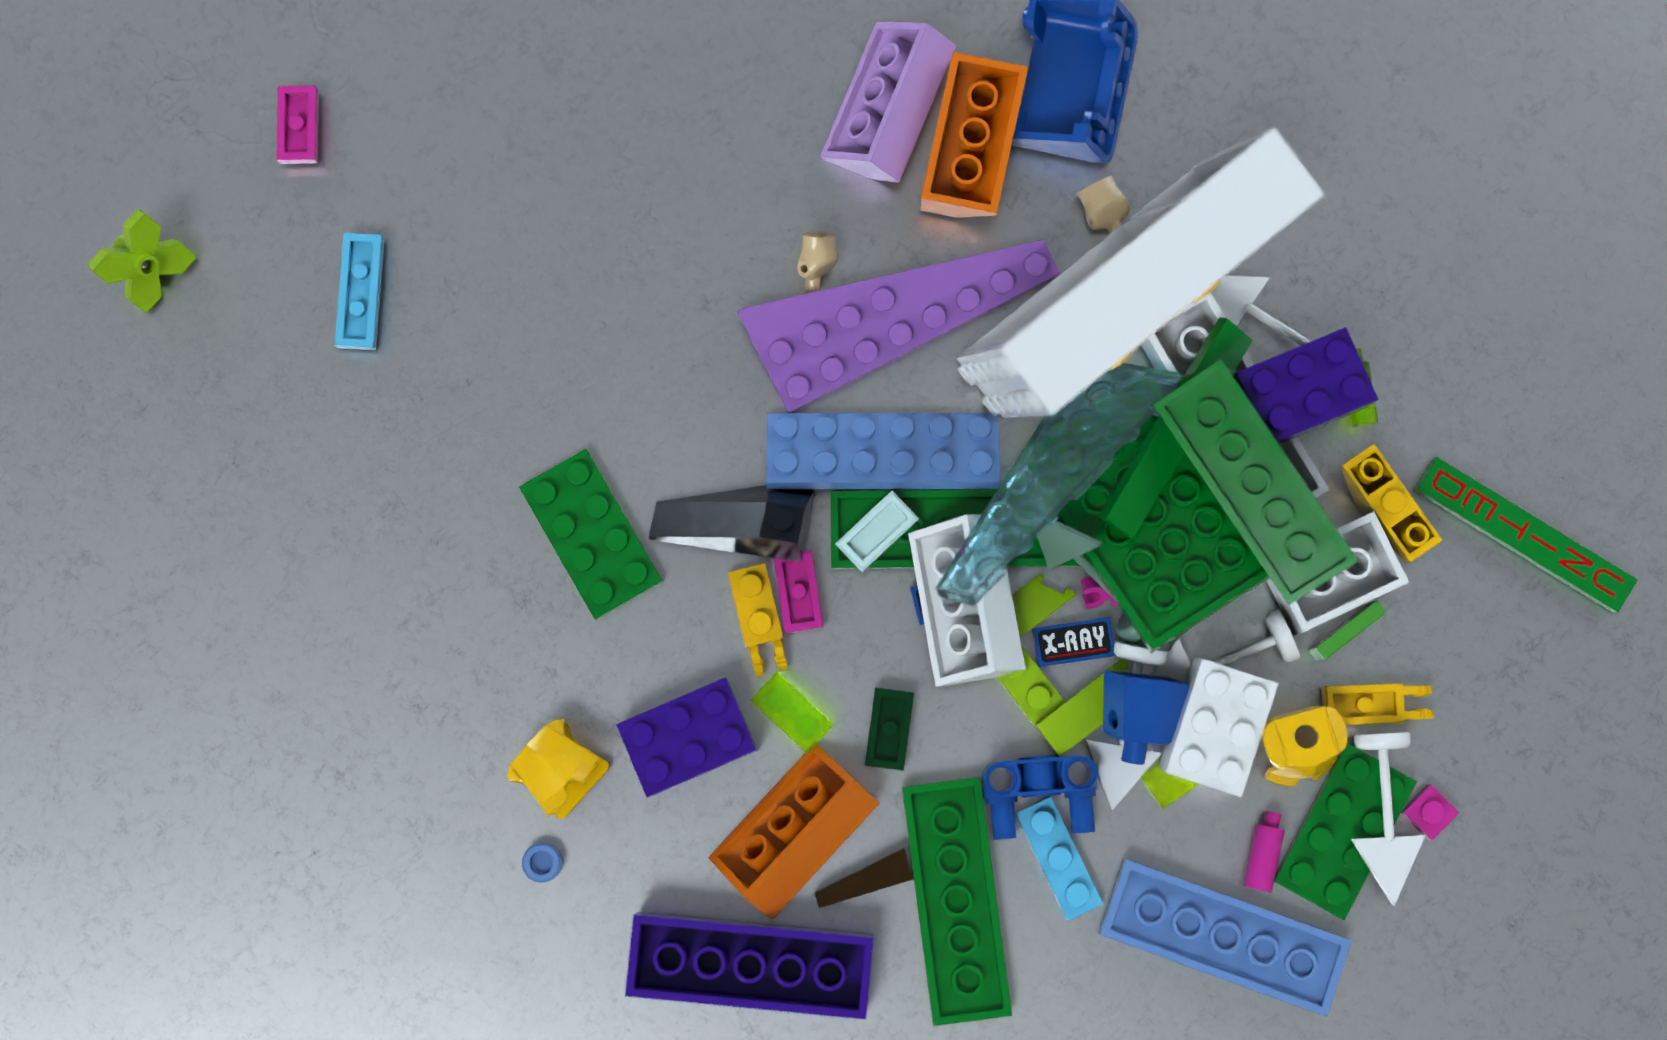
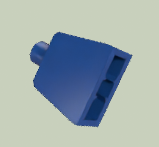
[1103,670,1189,765]

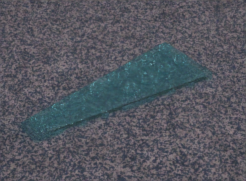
[935,363,1184,606]

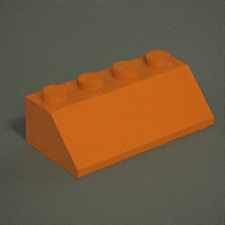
[921,52,1028,218]
[708,743,880,920]

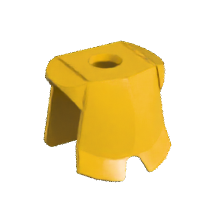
[1262,705,1348,787]
[507,718,610,819]

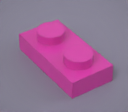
[276,86,319,164]
[773,550,824,634]

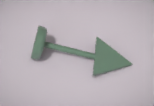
[1029,509,1141,644]

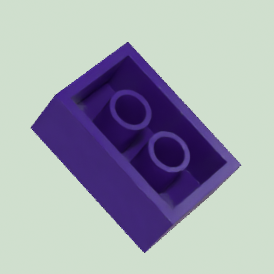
[1233,327,1379,444]
[616,677,758,798]

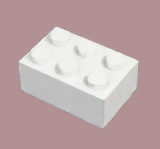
[1266,511,1409,636]
[1158,656,1279,798]

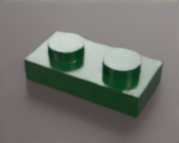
[865,687,914,771]

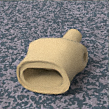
[1076,175,1130,234]
[797,231,838,294]

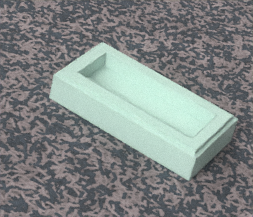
[835,491,919,573]

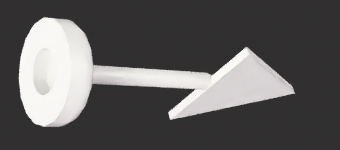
[1211,275,1311,346]
[1151,609,1300,683]
[1085,640,1169,811]
[1351,732,1426,905]

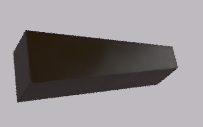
[815,848,913,908]

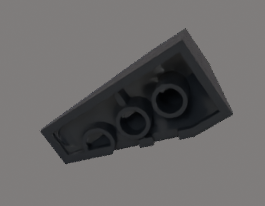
[648,485,815,562]

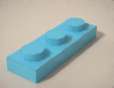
[335,233,385,350]
[1015,796,1103,921]

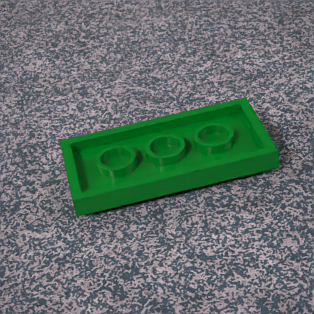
[519,448,663,621]
[1274,743,1417,920]

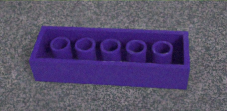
[625,912,873,1020]

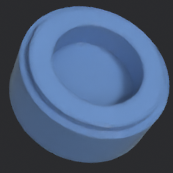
[522,843,563,883]

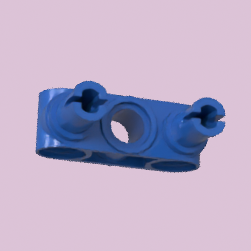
[981,755,1098,840]

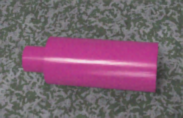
[1243,811,1285,893]

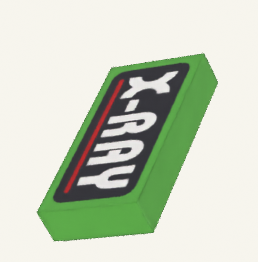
[1308,600,1386,661]

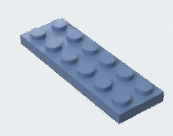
[766,413,1000,489]
[1099,859,1352,1017]

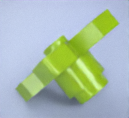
[88,209,196,312]

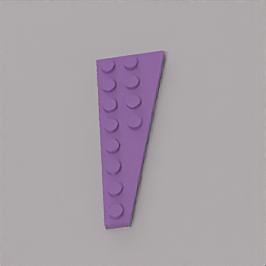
[737,240,1060,413]

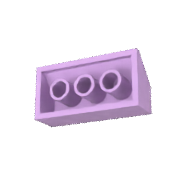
[820,22,956,182]

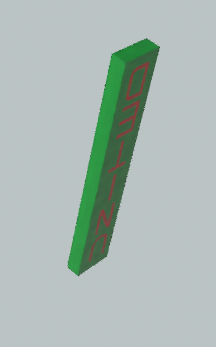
[1414,457,1638,613]

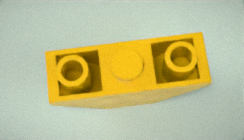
[1341,444,1443,563]

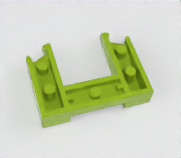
[996,574,1129,757]

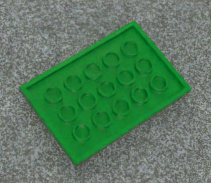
[1020,376,1270,653]

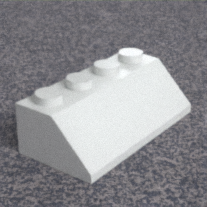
[908,514,1026,687]

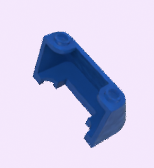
[1012,0,1138,164]

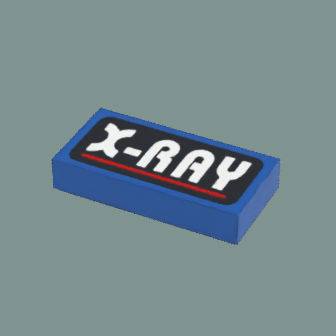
[1032,617,1116,667]

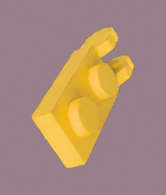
[727,563,788,677]
[1321,683,1434,725]

